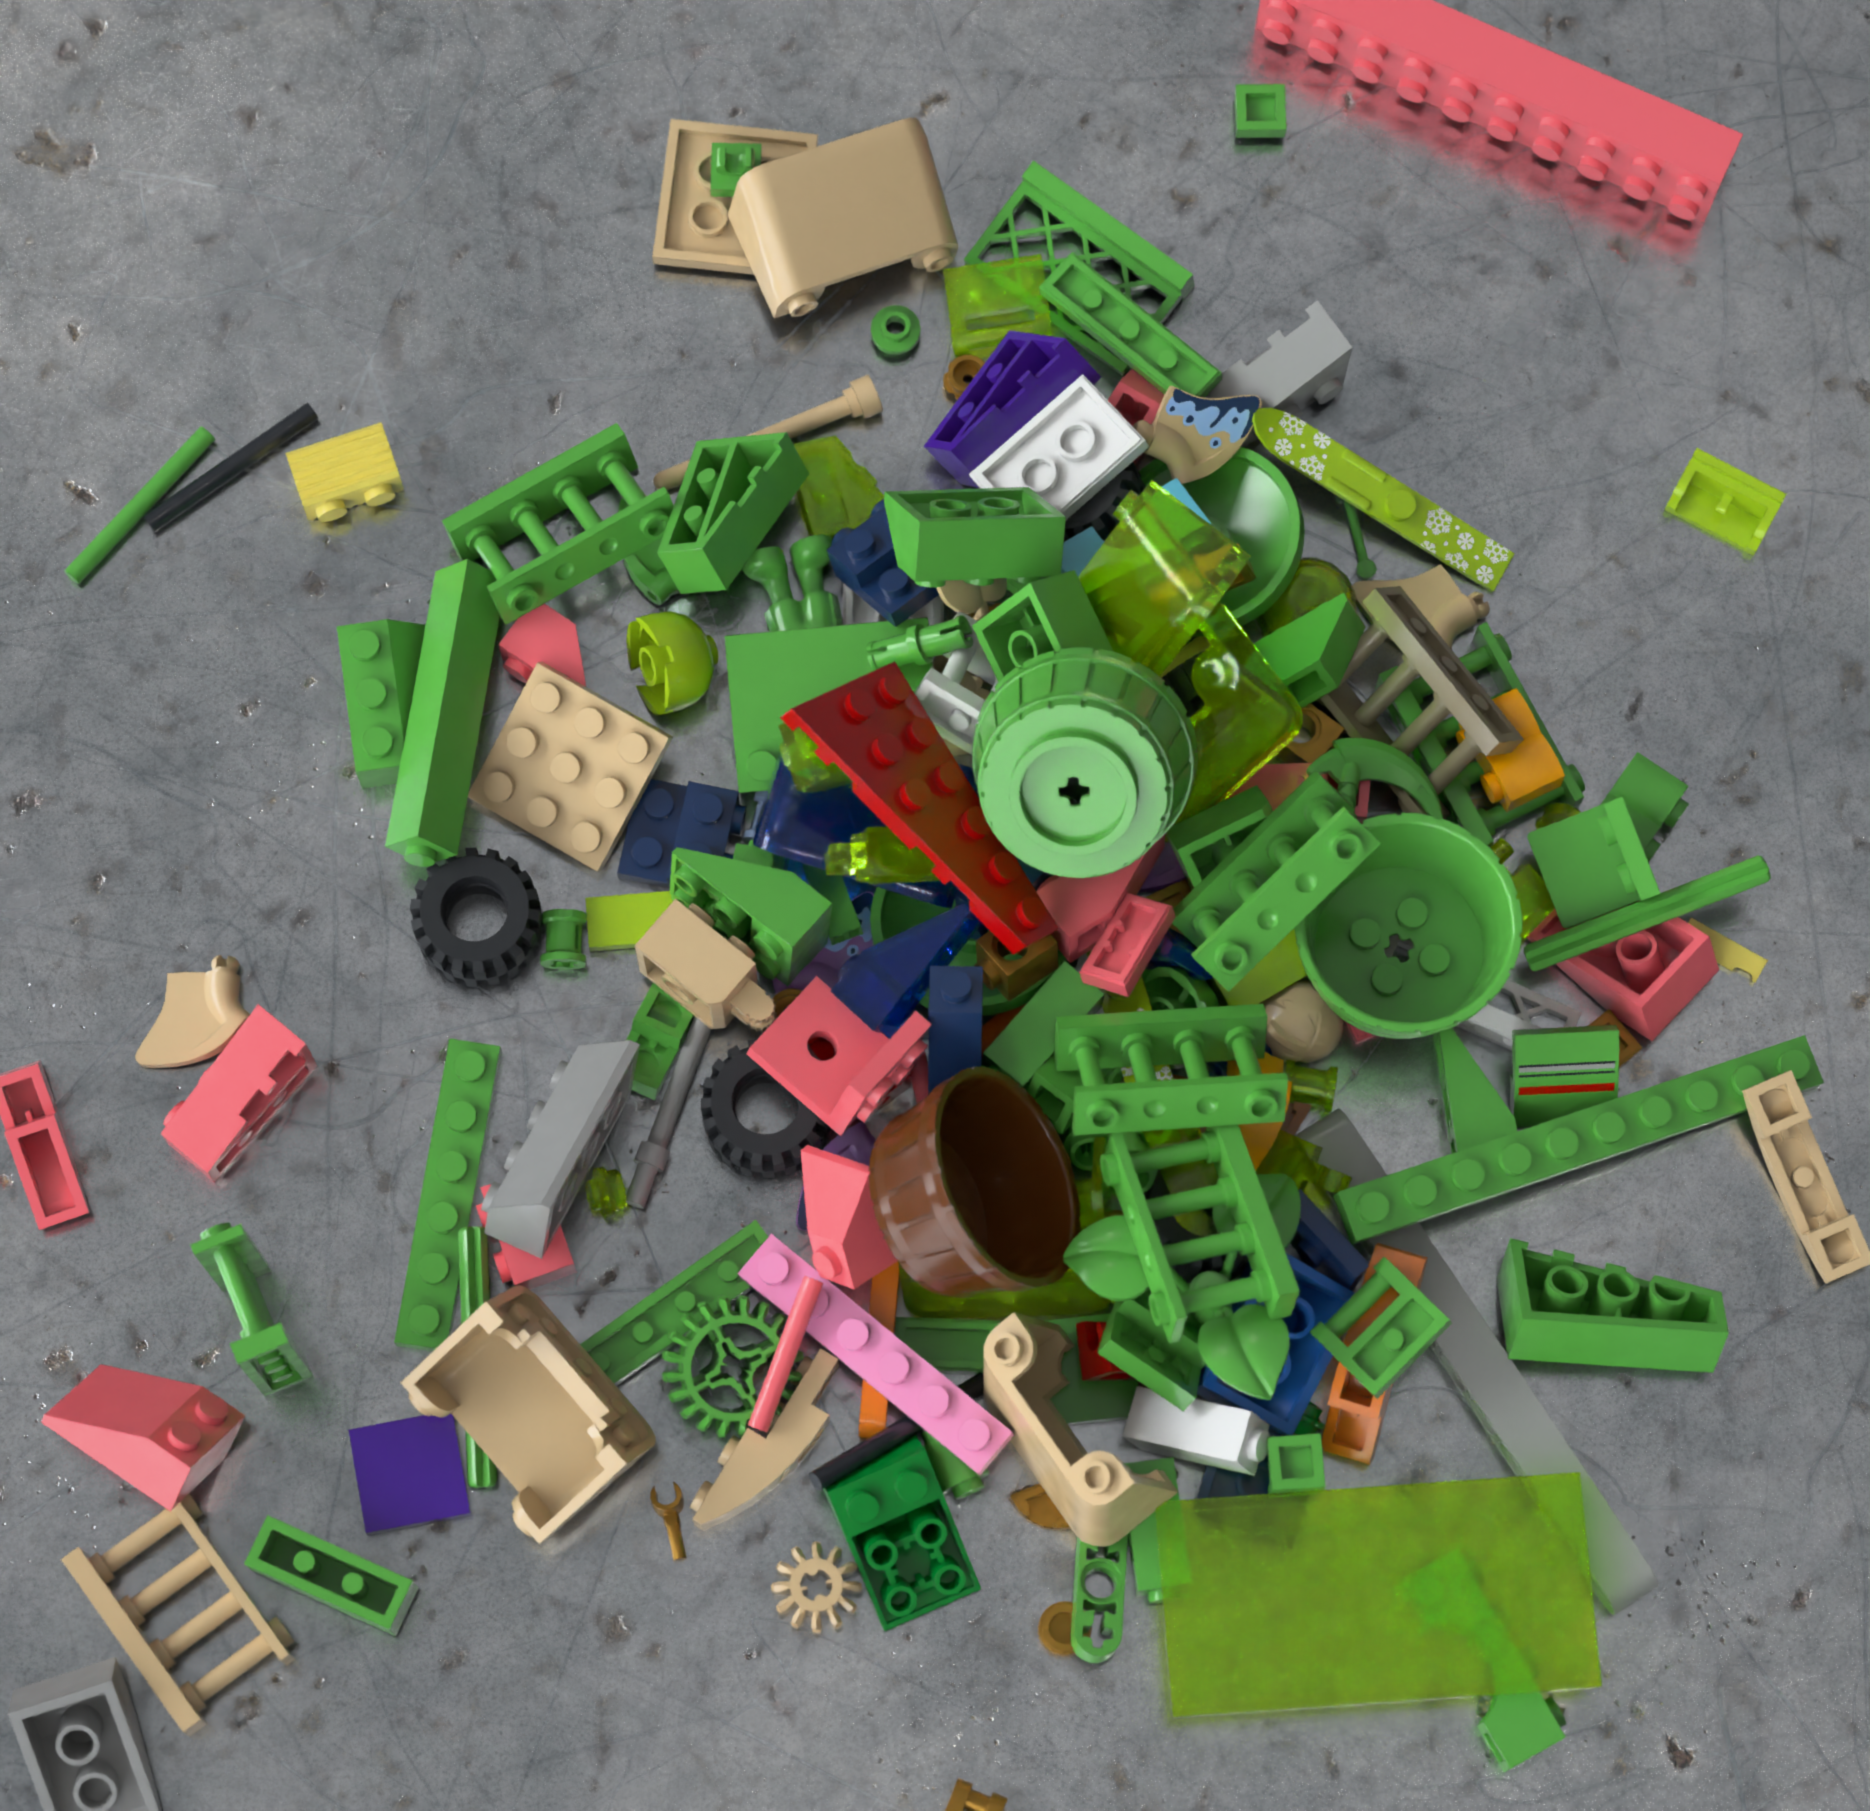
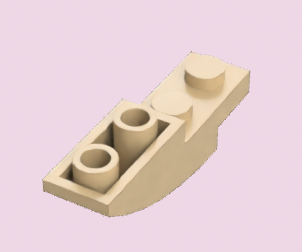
[690,1348,839,1531]

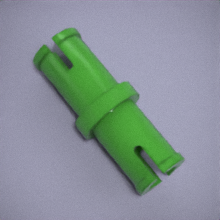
[866,615,973,671]

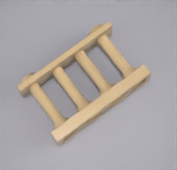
[61,1494,295,1737]

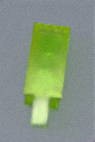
[824,826,940,884]

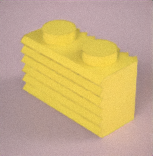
[285,422,404,522]

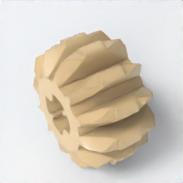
[771,1542,862,1634]

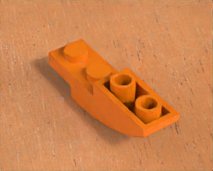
[1321,1243,1428,1465]

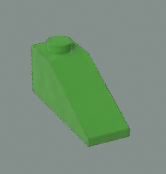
[1433,1028,1517,1154]

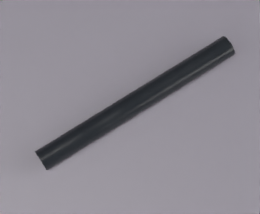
[142,403,319,533]
[809,1373,984,1491]

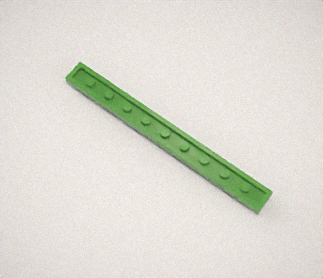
[1333,1035,1824,1245]

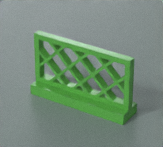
[964,160,1195,376]

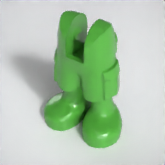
[743,534,843,631]

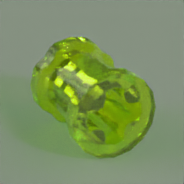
[1284,1060,1338,1113]

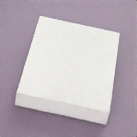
[969,374,1149,520]

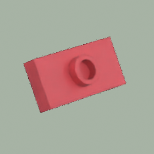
[1079,892,1176,997]

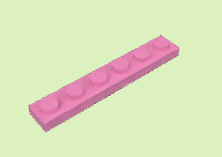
[738,1234,1014,1476]

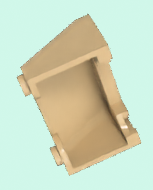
[728,118,958,318]
[400,1285,656,1544]
[984,1312,1178,1547]

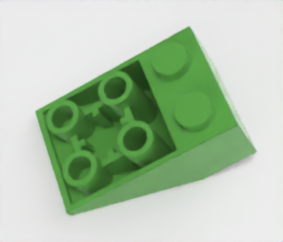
[670,847,833,987]

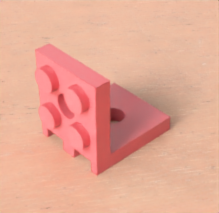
[747,976,932,1136]

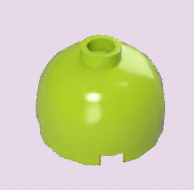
[626,611,719,715]

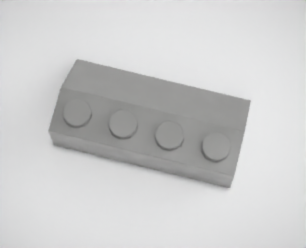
[481,1040,640,1259]

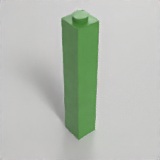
[385,559,500,867]

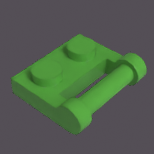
[1310,1257,1452,1399]

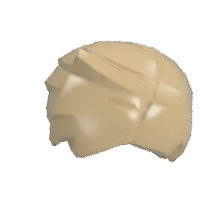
[1259,979,1343,1063]

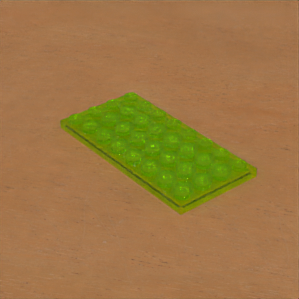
[1154,1472,1602,1719]

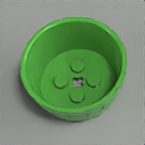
[972,647,1198,878]
[1294,813,1522,1039]

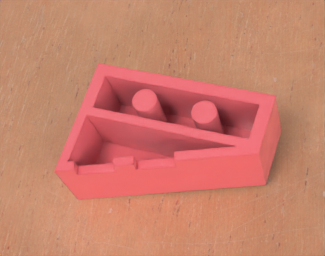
[161,1004,317,1183]

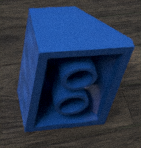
[1197,1253,1355,1436]

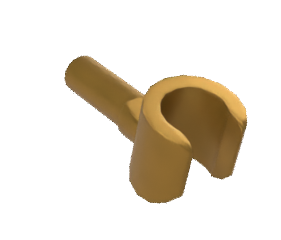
[650,1482,686,1560]

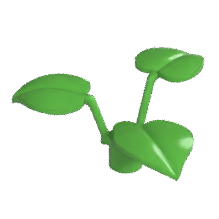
[1063,1174,1301,1400]

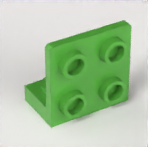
[1527,796,1661,928]

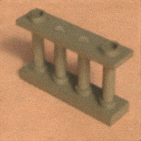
[1316,586,1524,819]

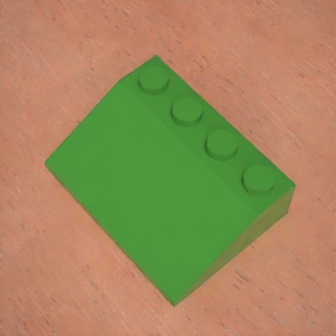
[724,617,933,793]

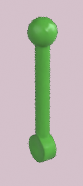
[1344,500,1376,581]

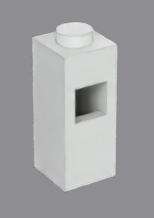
[1122,1386,1270,1476]

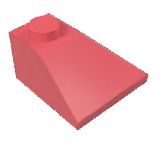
[801,1145,898,1289]

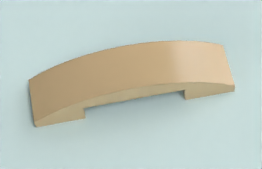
[1742,1070,1870,1283]

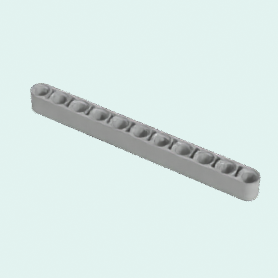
[1294,1108,1659,1615]

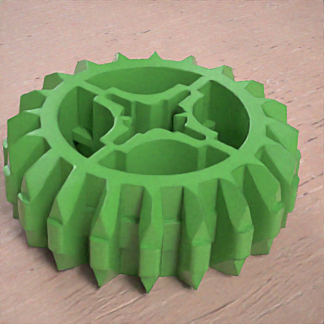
[661,1295,804,1438]

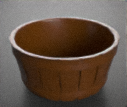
[869,1067,1081,1298]

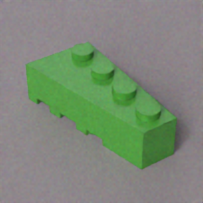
[1496,1238,1729,1373]

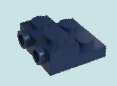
[826,499,939,627]
[617,779,747,889]

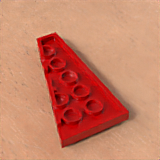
[780,661,1059,954]

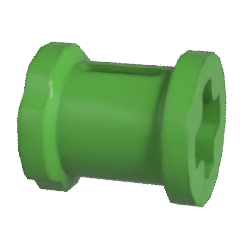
[540,909,587,970]

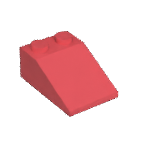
[1526,900,1719,1041]
[41,1364,245,1511]

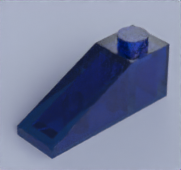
[830,903,982,1034]

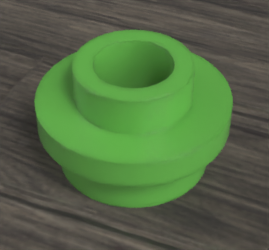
[871,305,921,354]

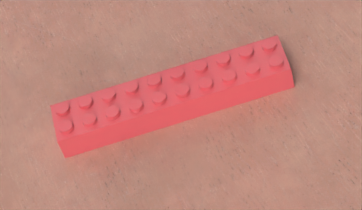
[1255,0,1743,223]

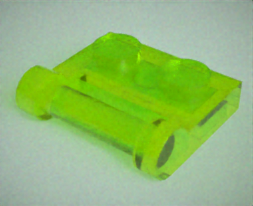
[943,254,1054,357]

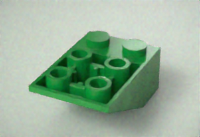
[823,1435,981,1631]

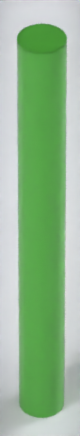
[64,426,215,585]

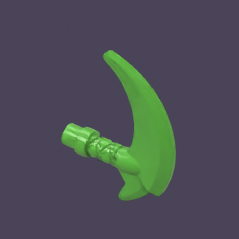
[1306,738,1443,820]

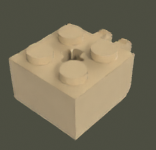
[635,899,776,1032]

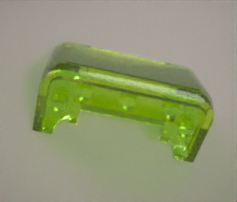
[1078,480,1251,677]

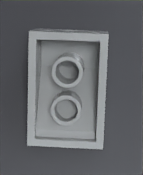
[8,1657,162,1811]

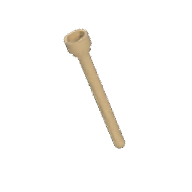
[653,374,883,490]

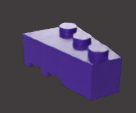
[924,330,1102,488]

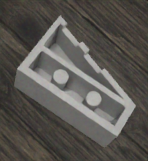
[1205,300,1353,450]

